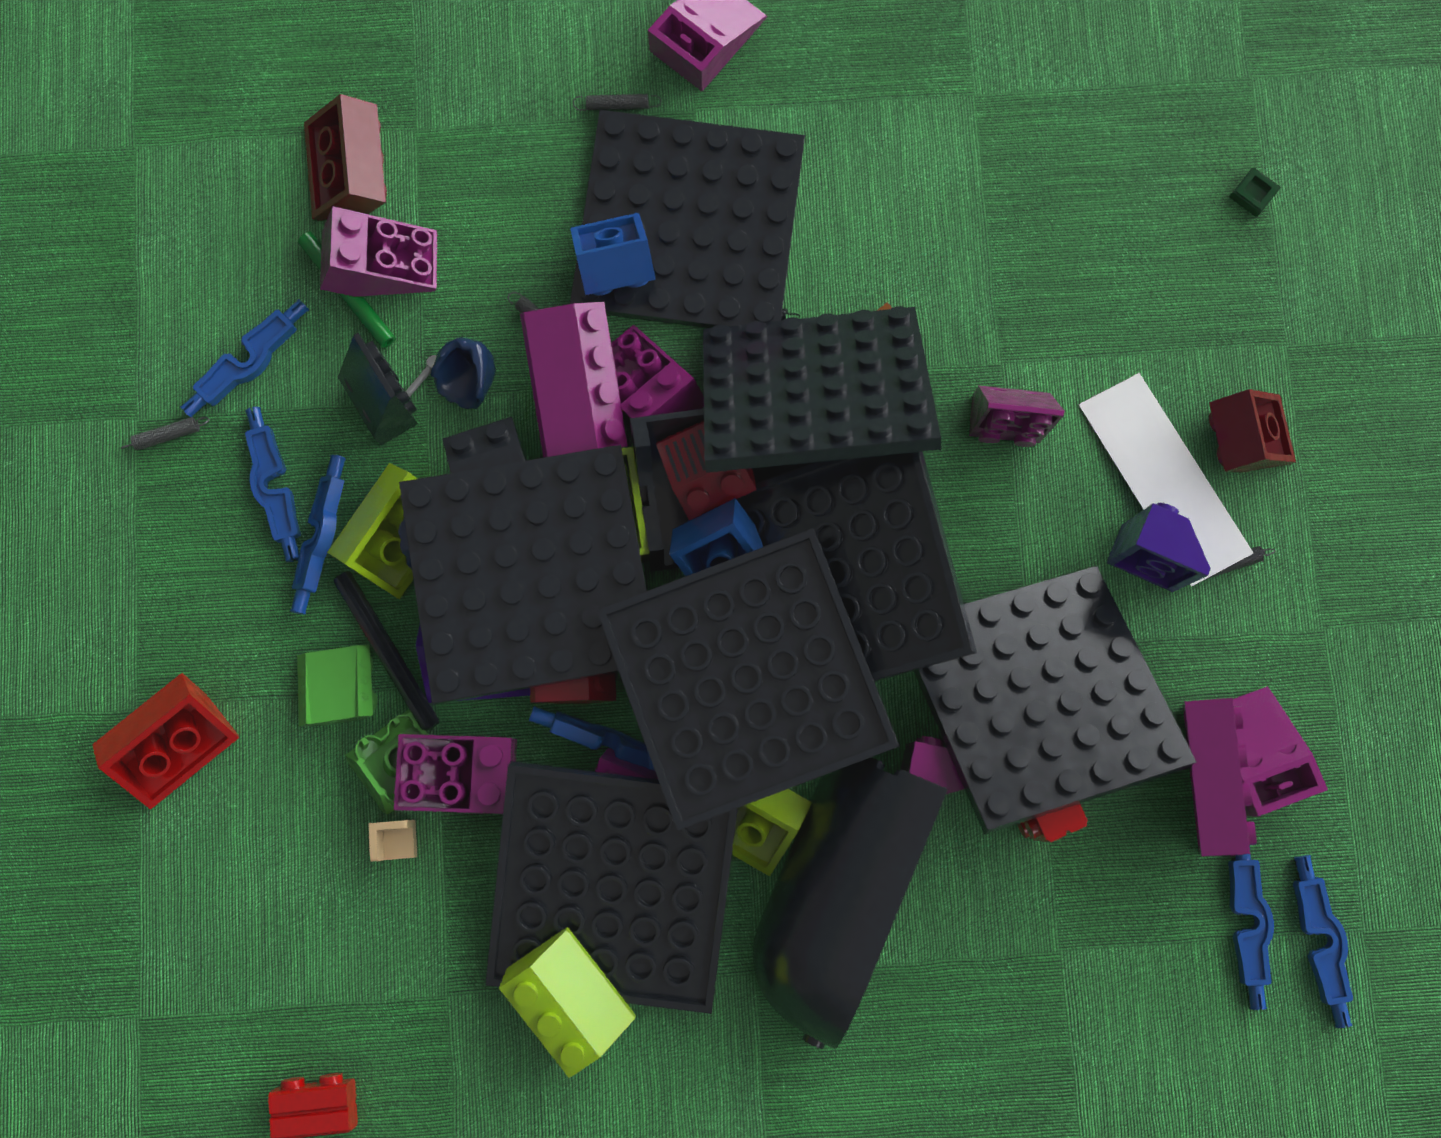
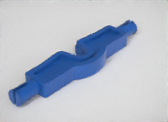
[180,299,309,417]
[245,407,301,563]
[290,454,346,615]
[529,706,655,771]
[1228,852,1274,1010]
[1293,855,1353,1028]

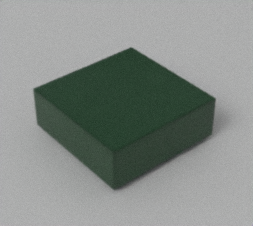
[1229,167,1281,218]

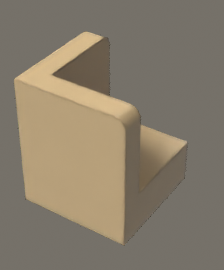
[368,820,417,862]

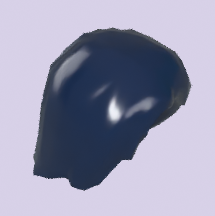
[430,337,496,410]

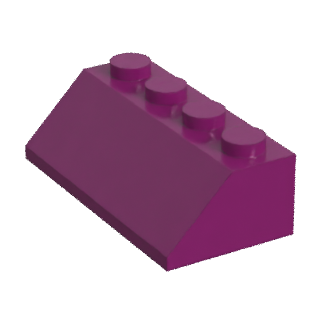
[520,302,628,458]
[1183,698,1257,856]

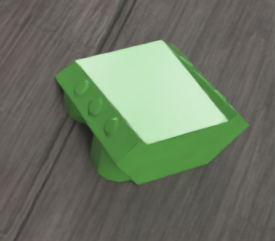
[297,645,378,727]
[345,709,429,815]

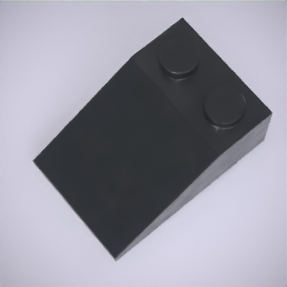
[442,417,527,473]

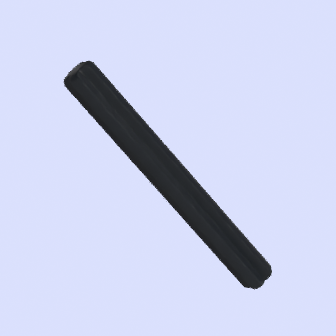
[334,571,439,731]

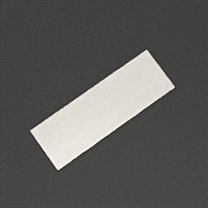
[1078,373,1253,587]

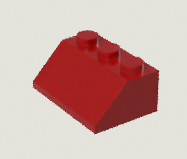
[92,673,239,810]

